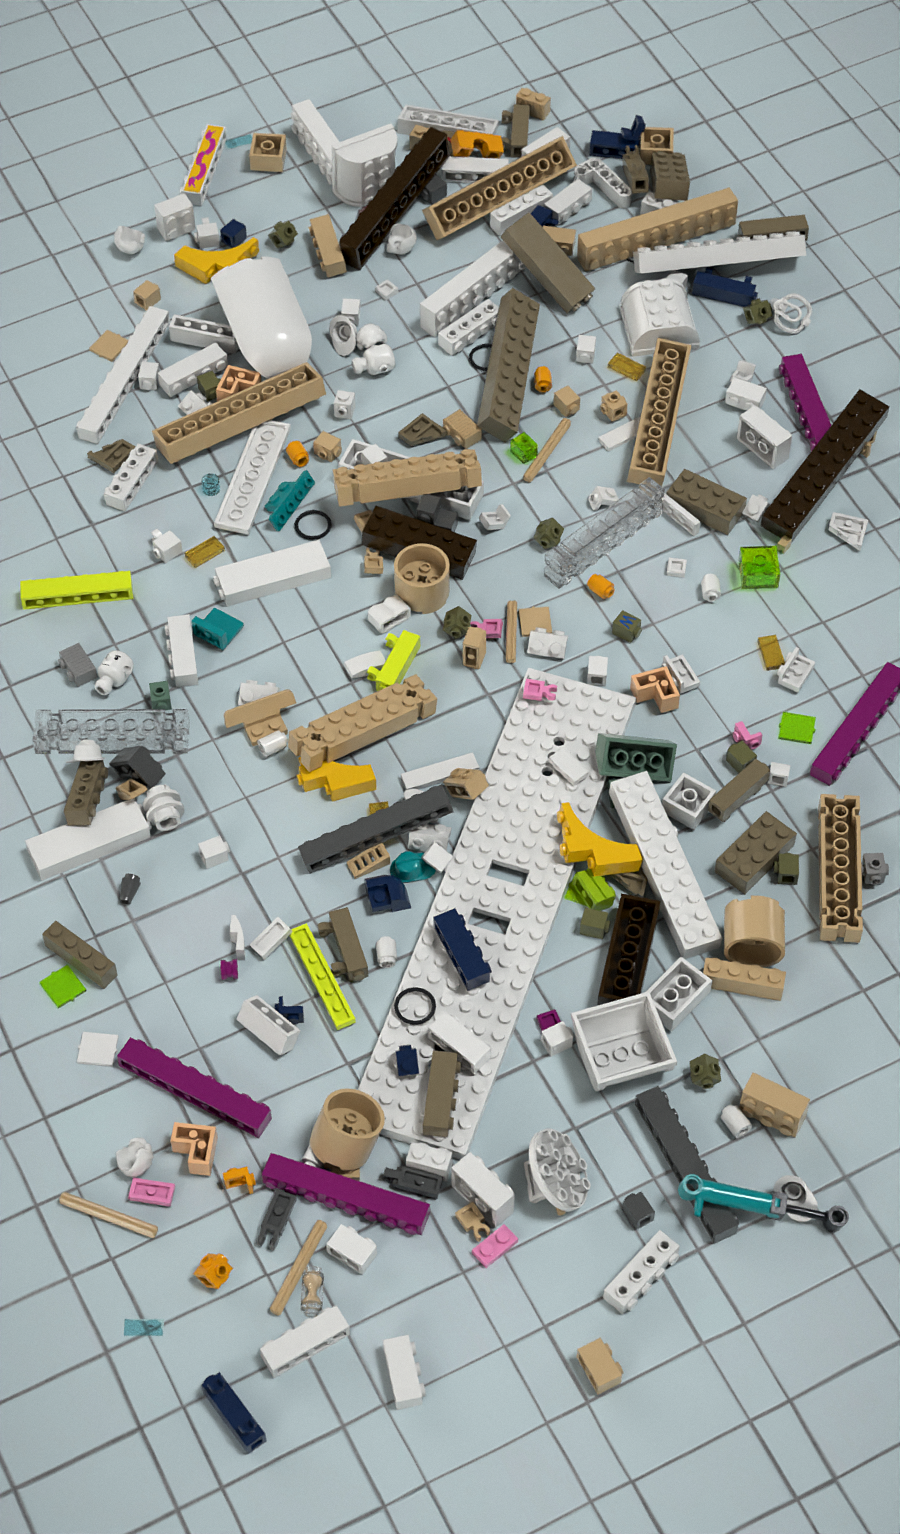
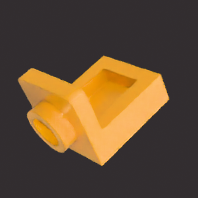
[222,1166,256,1194]

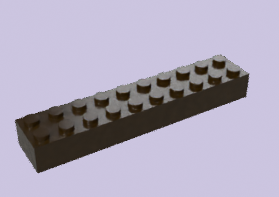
[339,127,450,270]
[760,389,890,543]

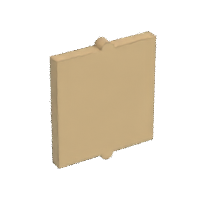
[89,330,128,362]
[518,606,552,637]

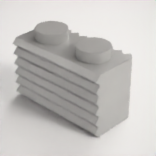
[58,643,97,687]

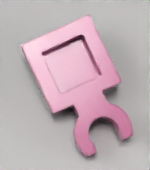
[470,619,503,638]
[523,679,557,701]

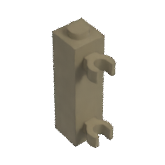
[502,105,530,158]
[623,145,649,194]
[708,759,770,822]
[317,907,369,982]

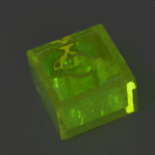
[738,546,780,589]

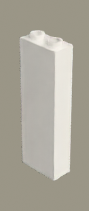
[213,540,331,607]
[25,798,152,881]

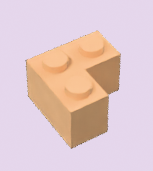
[216,365,262,402]
[630,666,680,713]
[171,1122,218,1176]

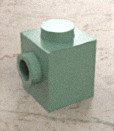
[149,681,172,712]

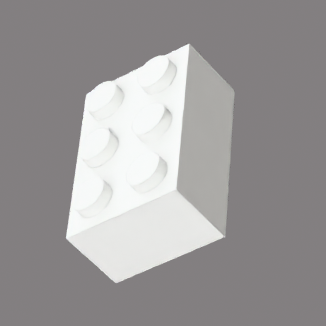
[737,405,792,469]
[646,957,712,1032]
[451,1152,514,1228]

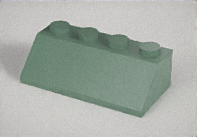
[595,733,677,782]

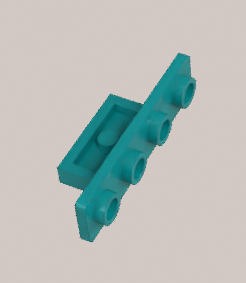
[265,470,315,531]

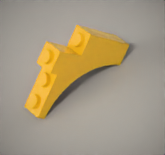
[174,237,259,284]
[296,755,377,802]
[557,802,642,876]

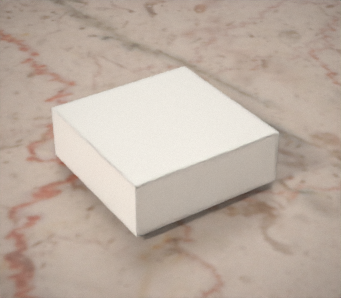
[375,279,399,300]
[666,557,687,578]

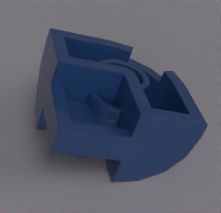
[364,875,411,912]

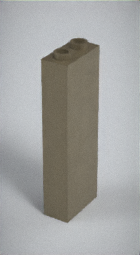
[501,212,595,313]

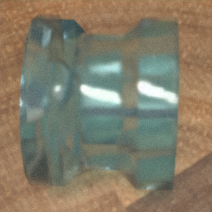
[201,473,220,496]

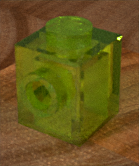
[510,432,538,464]

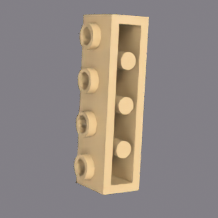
[308,214,347,277]
[703,958,786,1001]

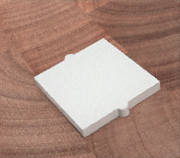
[77,1032,119,1067]

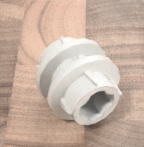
[143,784,185,831]

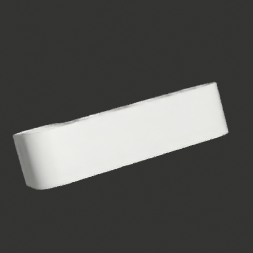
[574,158,632,208]

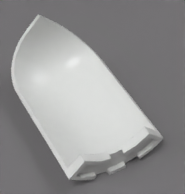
[211,256,312,379]

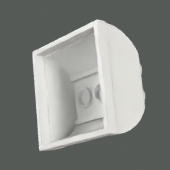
[332,123,397,207]
[619,278,700,357]
[571,992,677,1091]

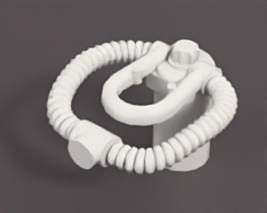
[769,293,812,334]

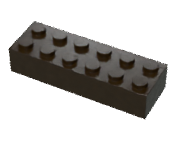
[362,506,477,580]
[597,893,661,1006]

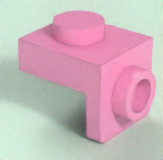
[733,721,763,750]

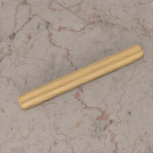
[523,418,571,482]
[59,1192,158,1238]
[270,1220,327,1316]

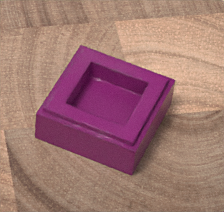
[536,1009,561,1031]

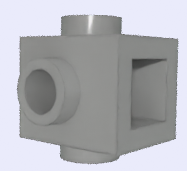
[861,853,889,885]

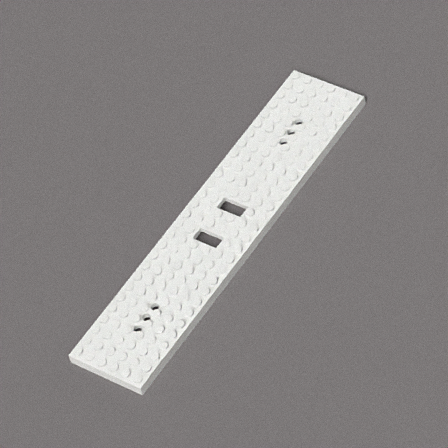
[358,668,636,1160]

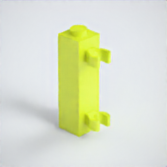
[367,630,421,691]

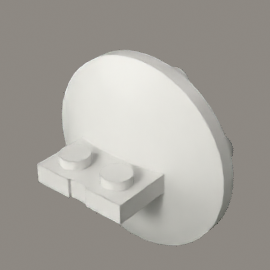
[524,1128,591,1211]

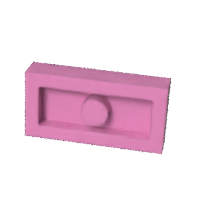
[128,1178,175,1207]
[472,1224,518,1268]

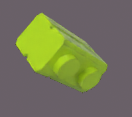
[572,868,616,911]

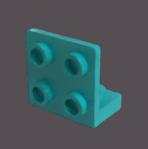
[191,608,244,650]

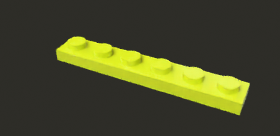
[289,923,356,1030]

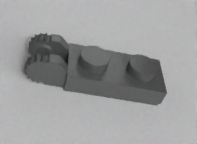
[257,1190,297,1250]

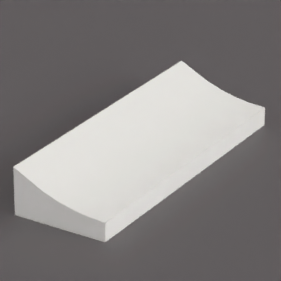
[397,105,499,135]

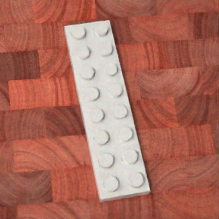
[214,420,291,535]

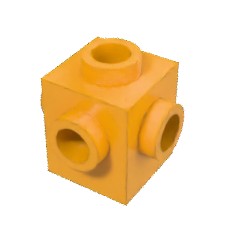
[193,1253,233,1289]

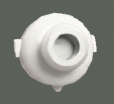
[351,344,395,375]
[95,650,134,695]

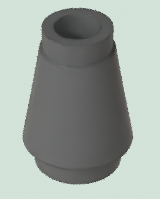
[119,873,141,904]

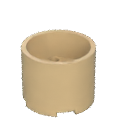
[394,543,450,614]
[724,896,785,968]
[310,1089,385,1170]

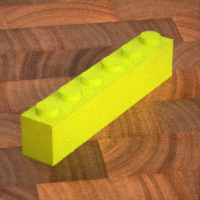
[20,571,133,610]

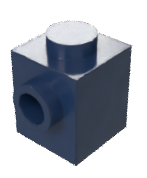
[220,219,247,248]

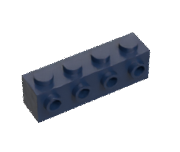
[433,908,492,991]

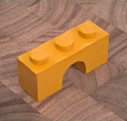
[450,130,504,159]

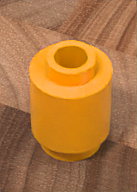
[534,366,552,392]
[286,441,309,467]
[587,574,615,599]

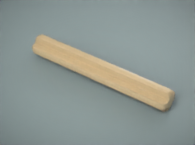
[506,600,517,663]

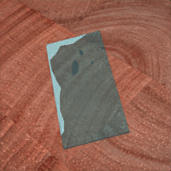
[225,134,252,149]
[124,1319,164,1336]

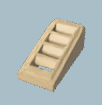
[115,779,147,800]
[347,843,390,879]

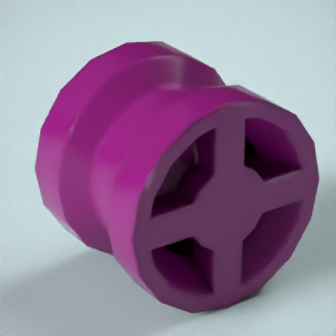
[221,959,238,980]

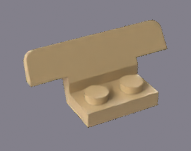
[224,689,296,746]

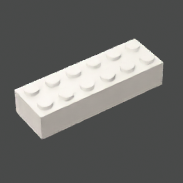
[291,99,339,185]

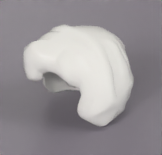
[386,223,417,255]
[114,226,145,254]
[356,323,387,350]
[115,1138,154,1178]

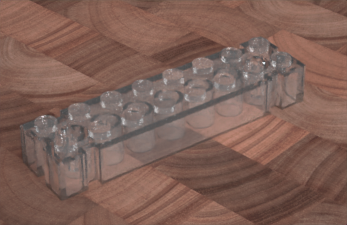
[544,477,665,589]
[32,709,190,754]

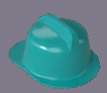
[390,851,436,883]

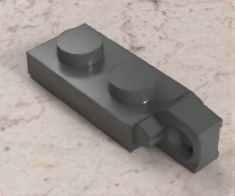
[383,1166,443,1199]

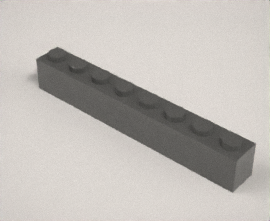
[298,784,454,874]
[635,1086,739,1244]

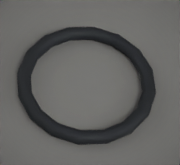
[469,344,492,371]
[294,510,332,540]
[394,987,436,1025]

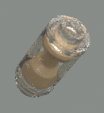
[300,1266,324,1317]

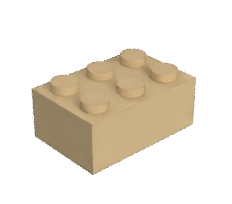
[739,1073,810,1138]

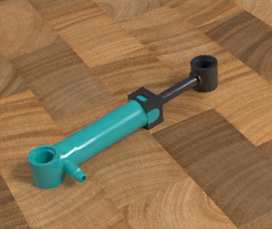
[678,1174,849,1232]

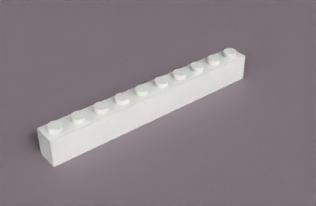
[76,306,170,444]

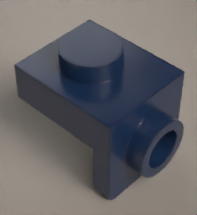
[621,115,646,141]
[275,996,304,1025]
[395,1045,419,1076]

